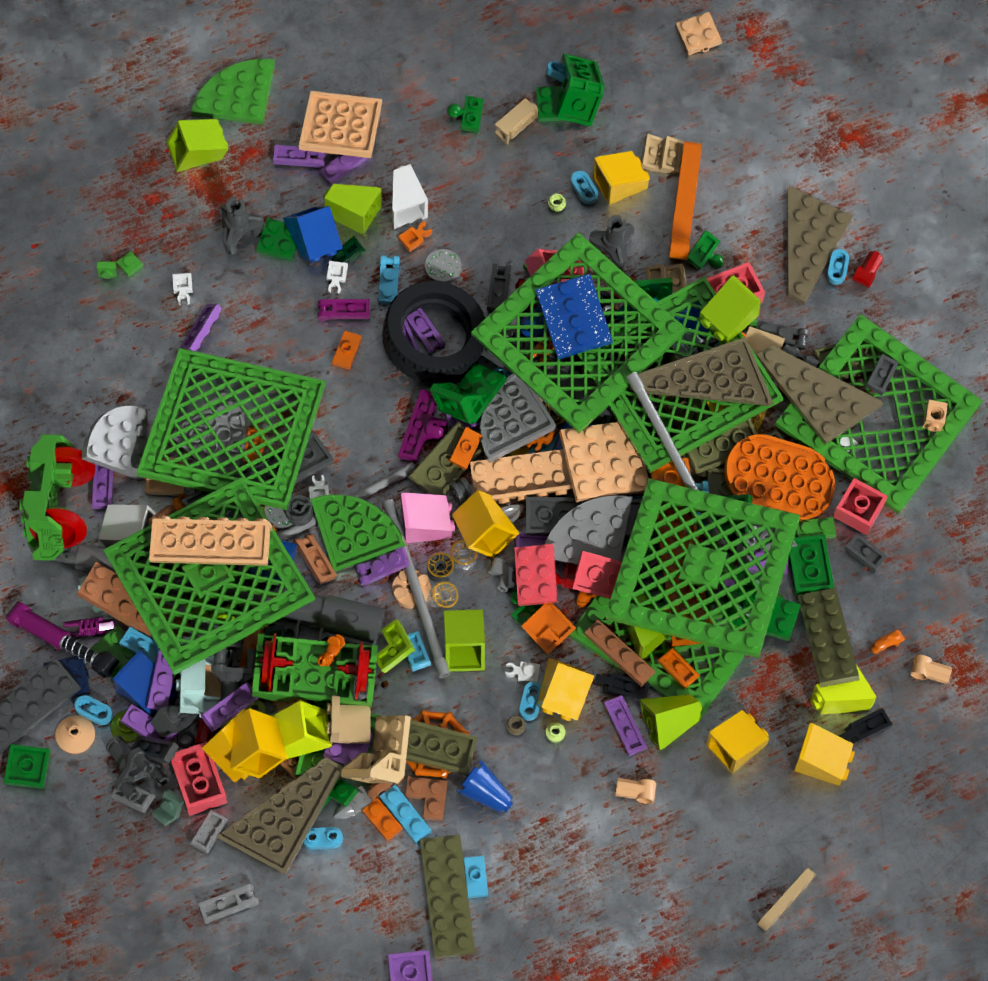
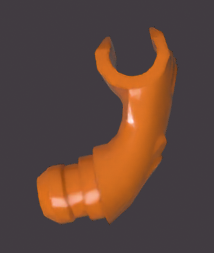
[870,630,905,654]
[317,634,345,666]

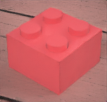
[833,478,888,535]

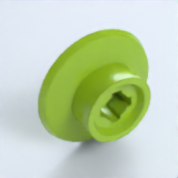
[110,709,141,743]

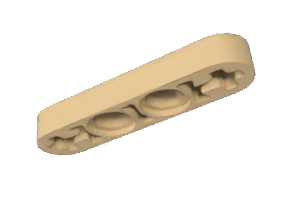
[757,868,816,931]

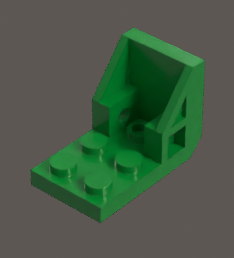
[556,53,605,126]
[430,363,507,424]
[727,571,801,641]

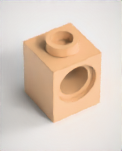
[922,400,948,432]

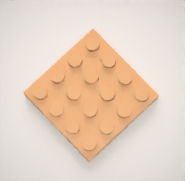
[299,91,382,158]
[559,422,649,502]

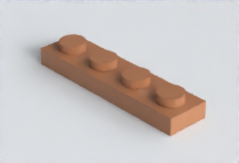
[584,620,655,687]

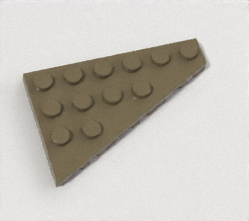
[787,186,853,304]
[638,337,773,406]
[757,345,884,445]
[217,757,344,875]

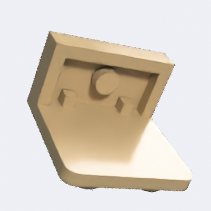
[327,696,370,744]

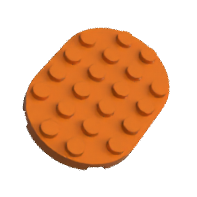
[724,434,835,521]

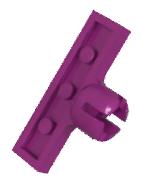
[398,390,448,462]

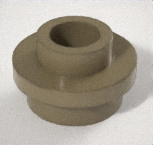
[506,716,526,735]

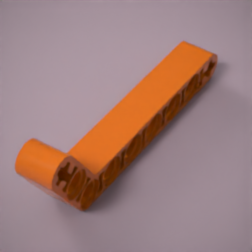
[669,141,702,260]

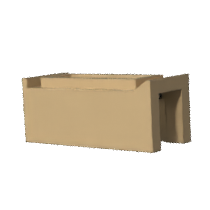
[494,98,538,145]

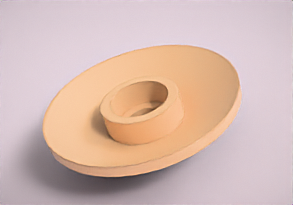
[55,715,95,754]

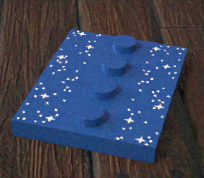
[536,274,613,359]

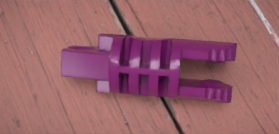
[63,616,115,638]

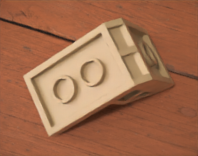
[341,715,411,783]

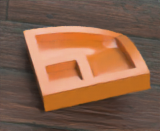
[521,603,576,655]

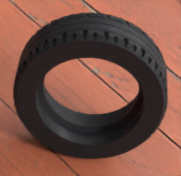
[382,281,485,384]

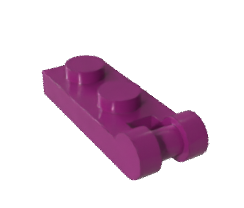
[317,299,370,321]

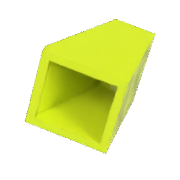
[810,664,876,715]
[272,701,332,759]

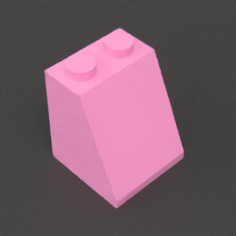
[401,493,455,543]

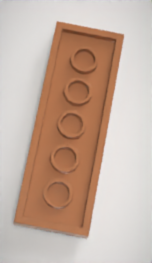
[76,562,191,645]

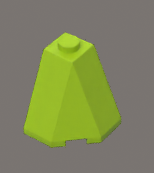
[640,694,702,750]

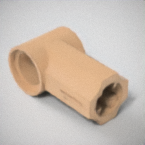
[910,655,952,684]
[615,778,657,804]

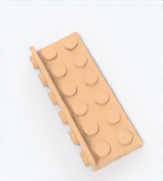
[470,449,573,504]
[149,516,272,566]

